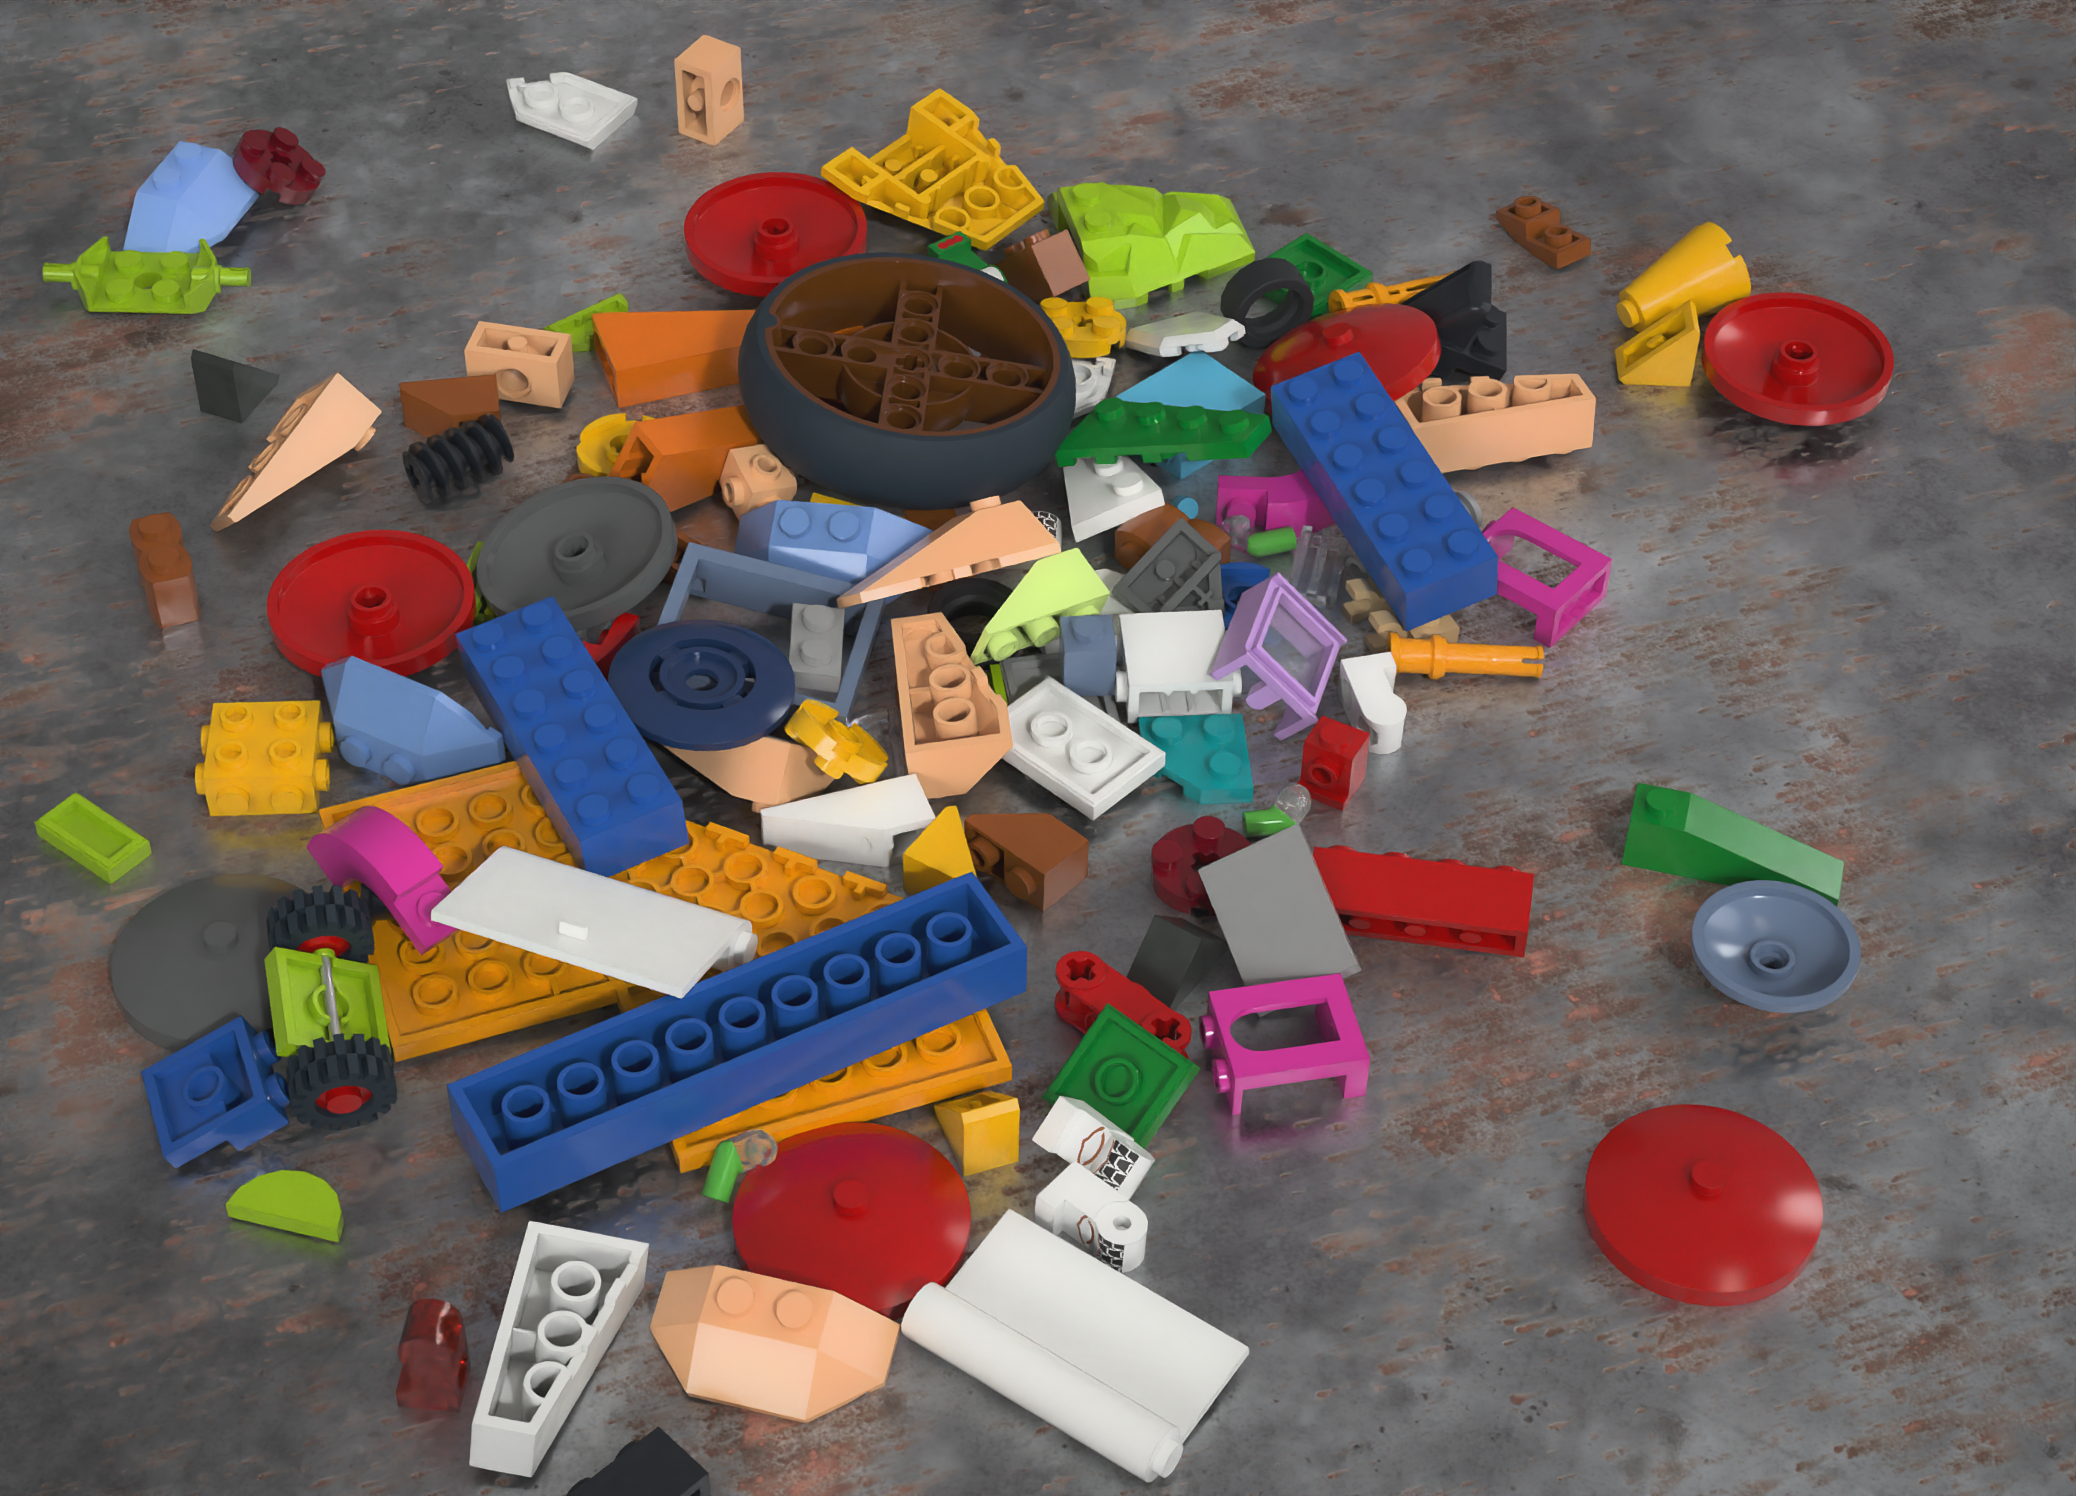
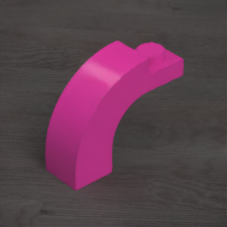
[1216,470,1335,538]
[306,806,461,955]

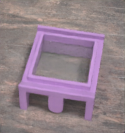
[1210,572,1347,741]

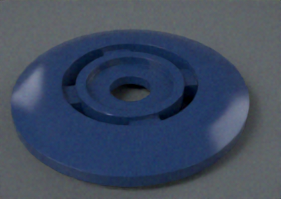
[608,619,795,751]

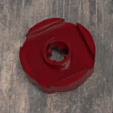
[232,127,326,205]
[1151,816,1252,916]

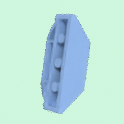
[123,141,261,253]

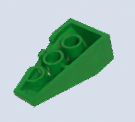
[1621,783,1844,906]

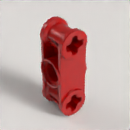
[1054,951,1192,1059]

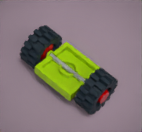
[264,885,397,1130]

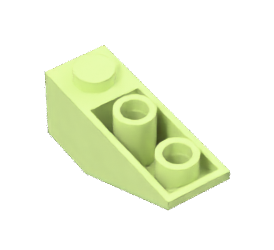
[970,548,1110,665]

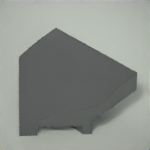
[1111,517,1225,617]

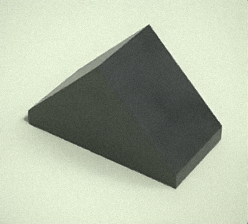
[191,349,280,423]
[1126,915,1228,1011]

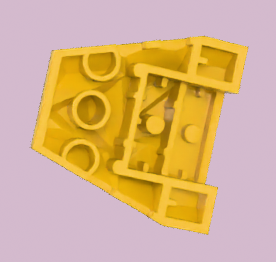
[820,88,1045,251]

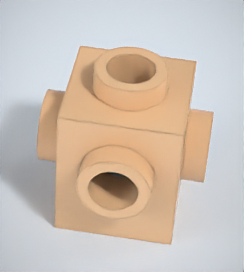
[719,444,797,522]

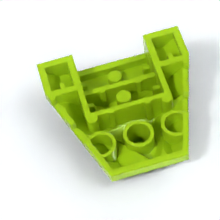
[1047,182,1255,310]

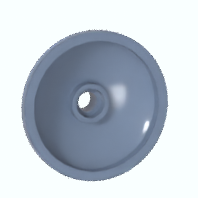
[1690,880,1861,1013]

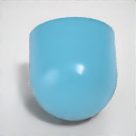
[1171,495,1199,519]

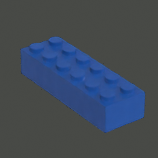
[1271,352,1498,632]
[456,596,689,877]

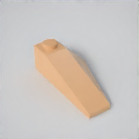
[210,372,382,532]
[836,495,1061,609]
[891,612,1013,799]
[661,737,835,813]

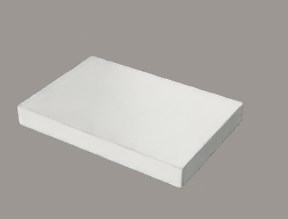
[1002,676,1166,821]

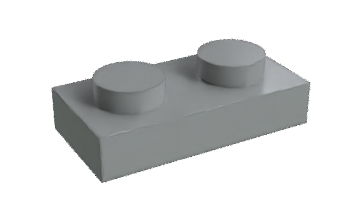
[788,603,845,693]

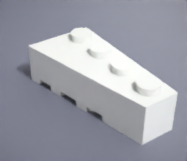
[469,1221,649,1478]

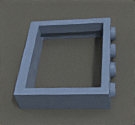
[649,542,886,743]

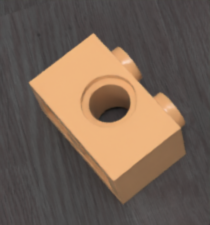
[674,34,744,146]
[464,321,575,408]

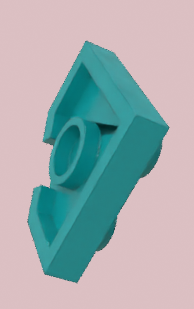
[1138,713,1254,805]

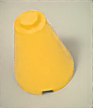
[1616,221,1751,332]

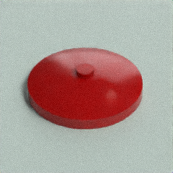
[684,172,867,297]
[1701,292,1894,426]
[1253,303,1441,414]
[267,530,476,677]
[1583,1104,1823,1307]
[732,1122,971,1321]

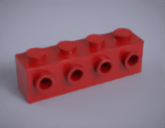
[1313,845,1535,957]

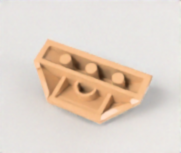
[649,1265,901,1424]

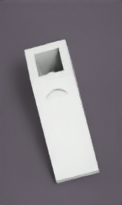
[760,773,936,867]

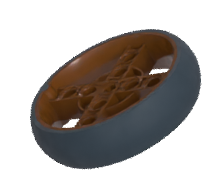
[738,252,1076,510]

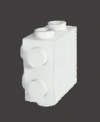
[1115,610,1242,723]

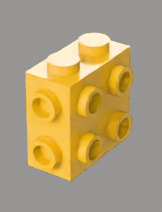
[195,700,334,816]

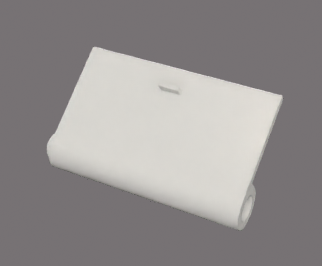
[431,846,758,999]
[901,1208,1249,1483]

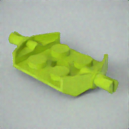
[43,236,251,314]

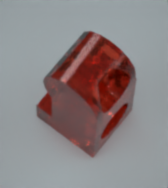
[396,1298,471,1413]

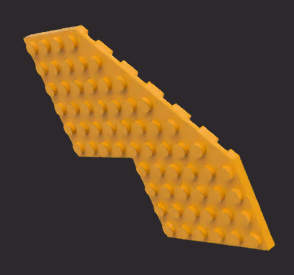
[319,761,1012,1174]

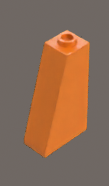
[591,310,756,408]
[608,405,765,512]

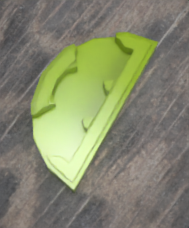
[544,293,629,352]
[226,1170,344,1242]

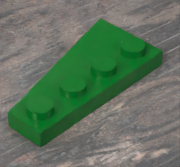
[1055,398,1272,467]

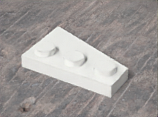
[1063,455,1165,543]

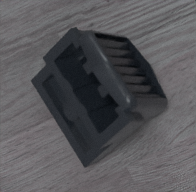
[1400,260,1507,381]

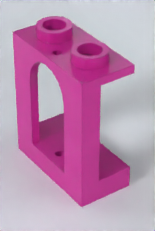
[1482,507,1612,648]
[1199,973,1370,1115]

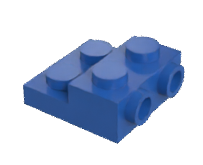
[141,1015,290,1168]

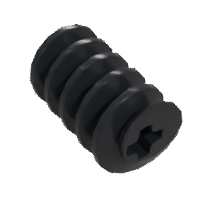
[402,413,514,505]

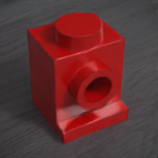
[1295,715,1370,811]

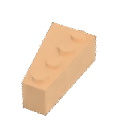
[1394,373,1596,473]

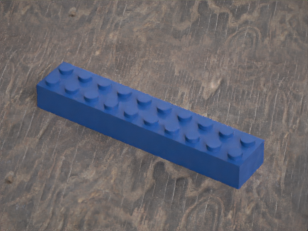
[446,872,1027,1213]

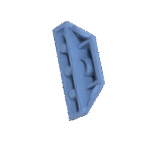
[734,500,933,606]
[321,656,506,787]

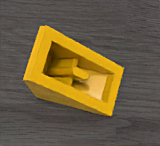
[1614,300,1700,387]
[903,805,977,895]
[934,1090,1020,1177]

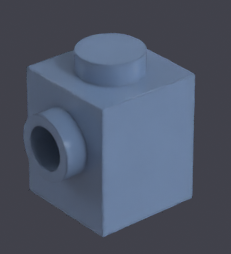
[1059,614,1117,697]

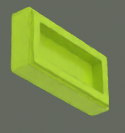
[34,792,152,885]

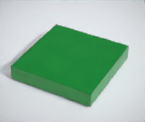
[1264,233,1373,321]
[1041,1003,1201,1149]

